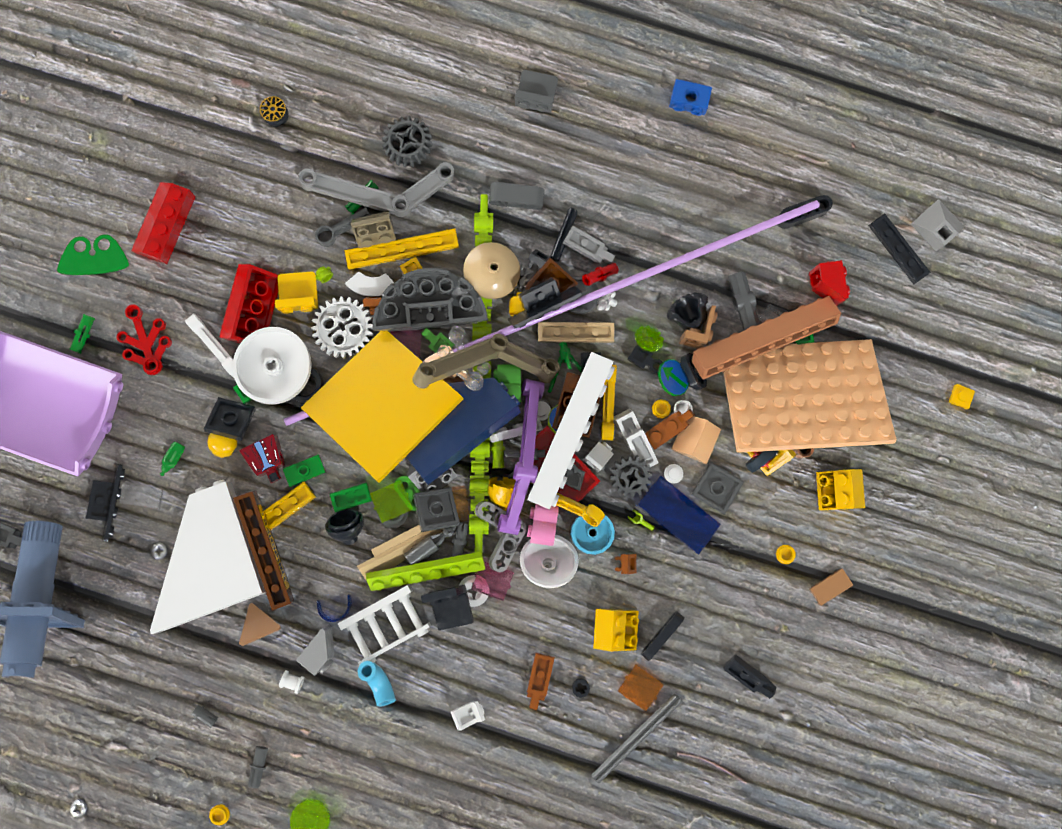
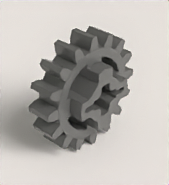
[610,454,653,497]

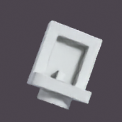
[451,701,485,731]

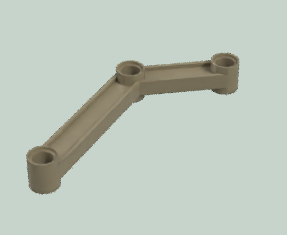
[412,334,560,389]

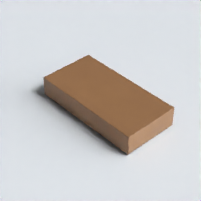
[809,568,853,606]

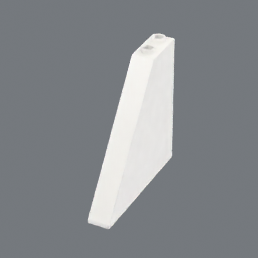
[150,480,266,634]

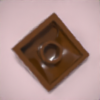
[524,258,578,293]

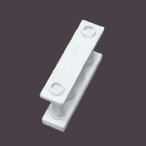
[338,584,431,666]

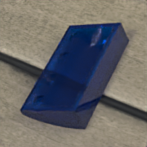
[637,476,721,555]

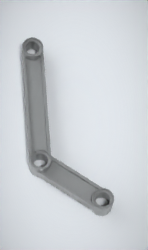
[299,162,454,217]

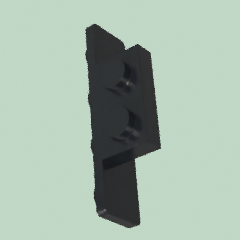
[508,278,583,329]
[85,464,125,542]

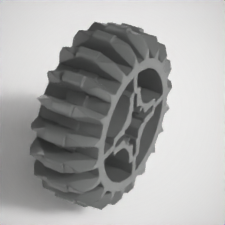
[382,116,433,168]

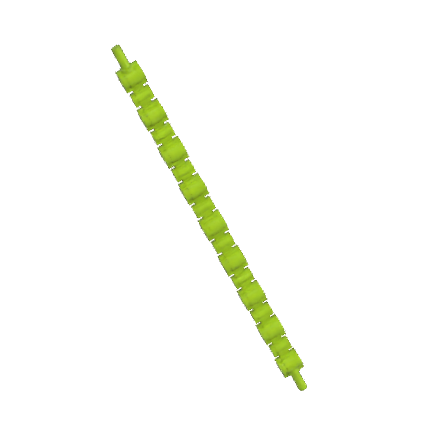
[469,194,493,552]

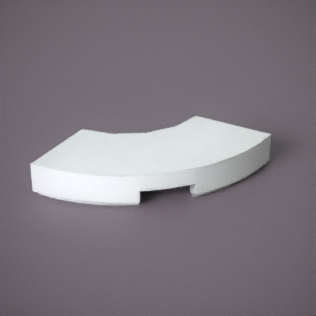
[345,272,394,297]

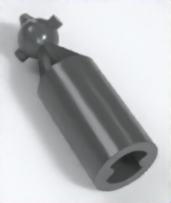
[404,526,457,565]

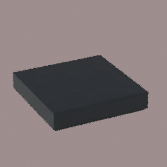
[204,397,256,441]

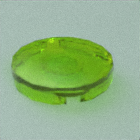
[290,799,331,829]

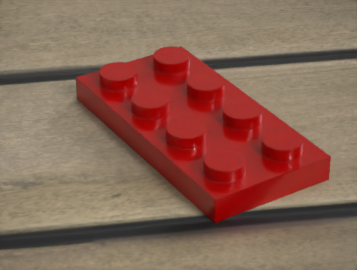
[519,425,600,502]

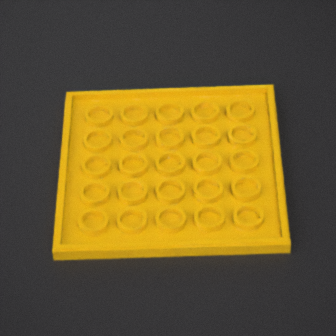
[301,331,463,483]

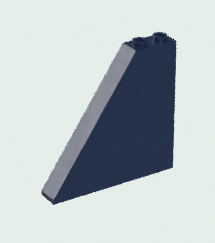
[406,378,521,485]

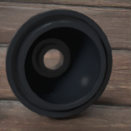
[325,509,364,545]

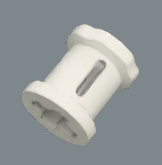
[279,670,305,694]

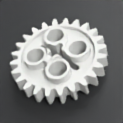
[311,296,374,359]

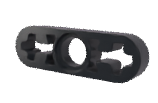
[641,611,685,661]

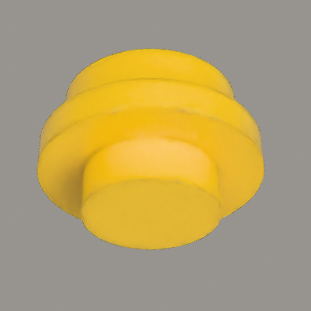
[652,399,671,419]
[776,545,796,564]
[209,804,230,825]

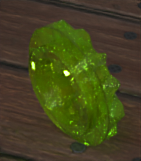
[635,325,664,352]

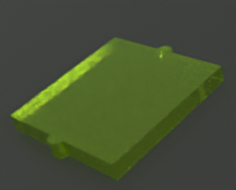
[370,480,413,523]

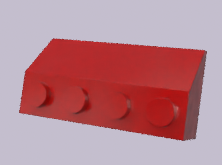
[131,182,196,264]
[219,264,279,344]

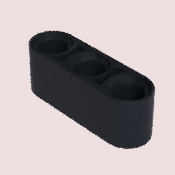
[777,195,833,229]

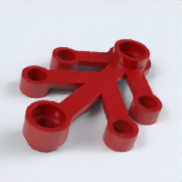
[116,304,172,375]

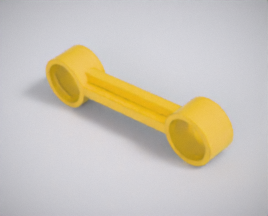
[601,364,617,441]
[556,493,605,527]

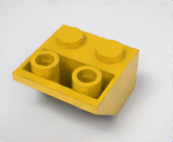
[816,469,865,510]
[593,609,639,652]

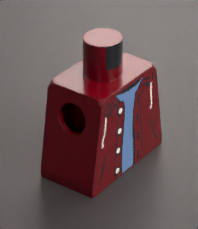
[239,434,285,483]

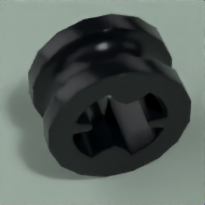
[572,678,590,698]

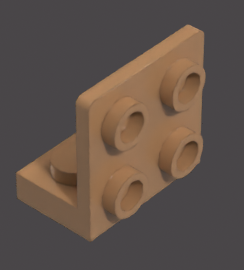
[679,305,718,348]

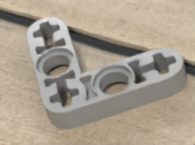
[475,501,526,572]

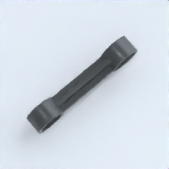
[315,206,384,247]

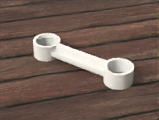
[185,313,234,378]

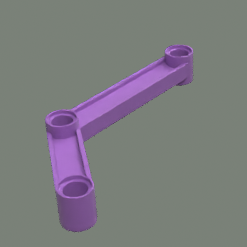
[497,379,545,535]

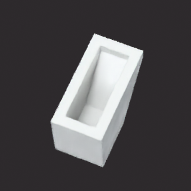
[583,442,613,472]

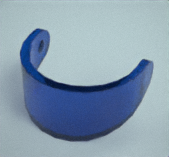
[317,594,352,622]

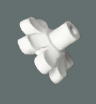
[597,291,617,311]

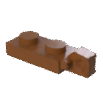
[645,409,695,450]
[527,652,555,710]

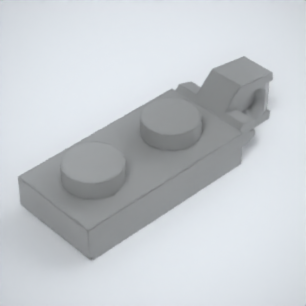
[563,226,615,265]

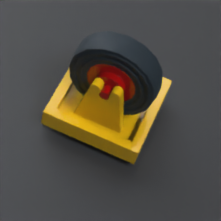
[746,449,796,476]

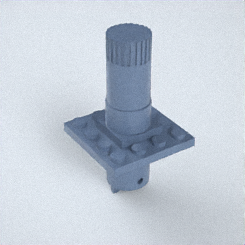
[0,521,85,678]

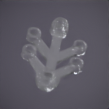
[437,326,491,391]

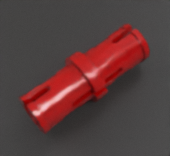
[582,263,619,286]

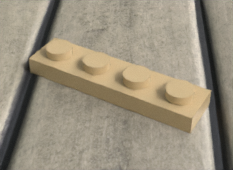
[538,322,614,343]

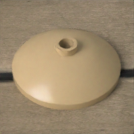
[463,242,520,299]

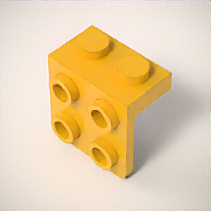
[275,272,318,314]

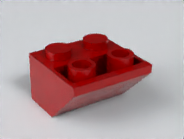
[809,260,850,306]

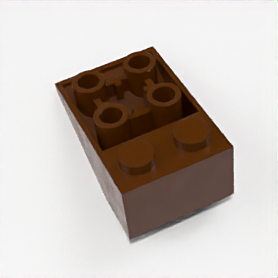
[552,372,600,438]

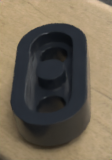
[680,353,707,390]

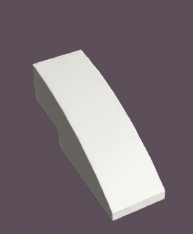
[614,409,658,472]

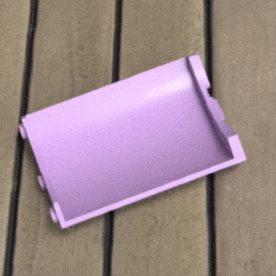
[0,331,123,476]

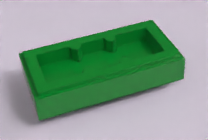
[283,454,327,487]
[329,483,373,512]

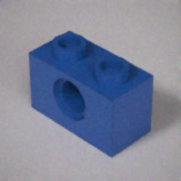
[669,79,712,116]

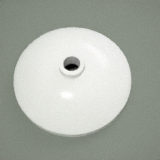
[520,535,579,588]

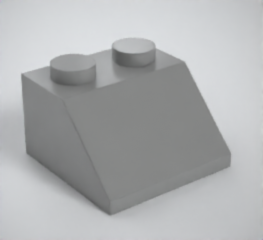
[296,625,334,676]

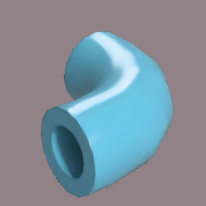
[358,661,396,707]

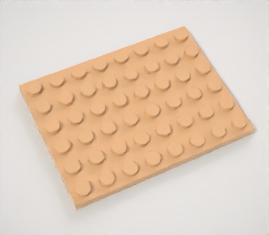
[723,339,897,453]

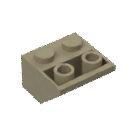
[351,211,396,248]

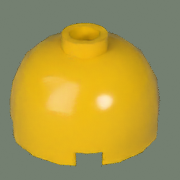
[488,477,516,511]

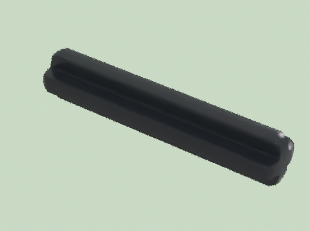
[550,208,578,261]

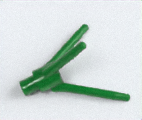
[548,342,582,393]

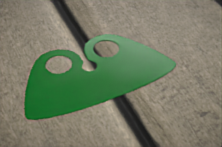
[57,235,129,275]

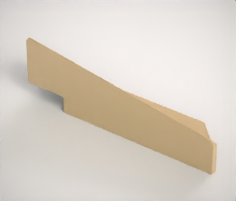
[357,525,443,581]

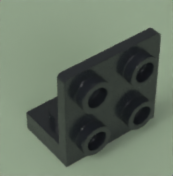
[421,584,474,631]

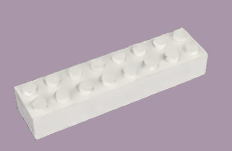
[527,352,615,510]

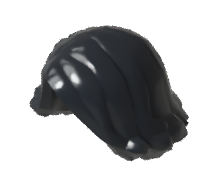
[667,292,708,330]

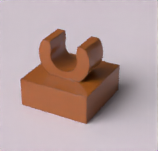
[363,296,382,316]
[615,554,637,574]

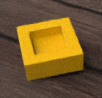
[400,257,423,274]
[948,384,975,409]

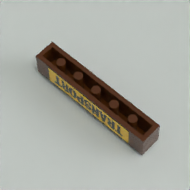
[233,490,294,610]

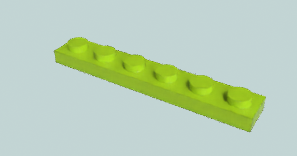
[366,551,485,591]

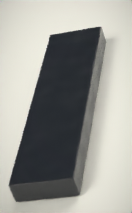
[868,213,931,285]

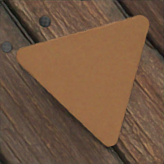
[239,603,281,646]

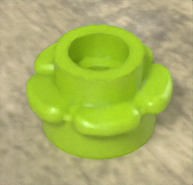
[315,266,333,284]

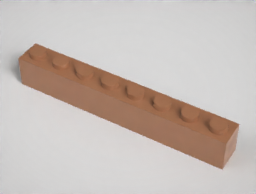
[692,296,841,379]

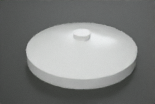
[233,327,311,404]

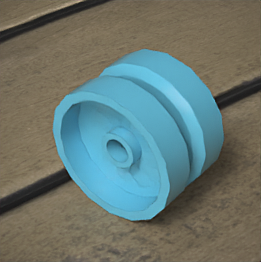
[570,515,615,555]

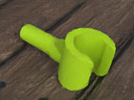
[628,510,654,530]

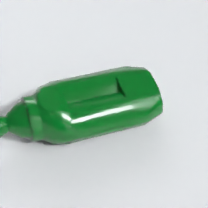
[160,441,185,476]

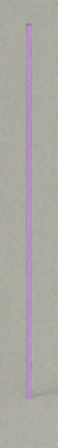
[284,200,819,426]

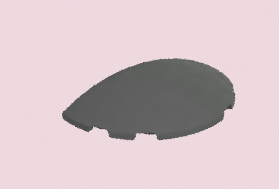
[373,268,488,331]

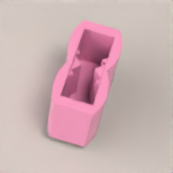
[527,504,559,546]

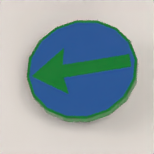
[658,359,689,396]

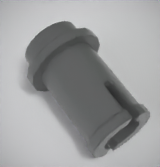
[191,705,219,728]

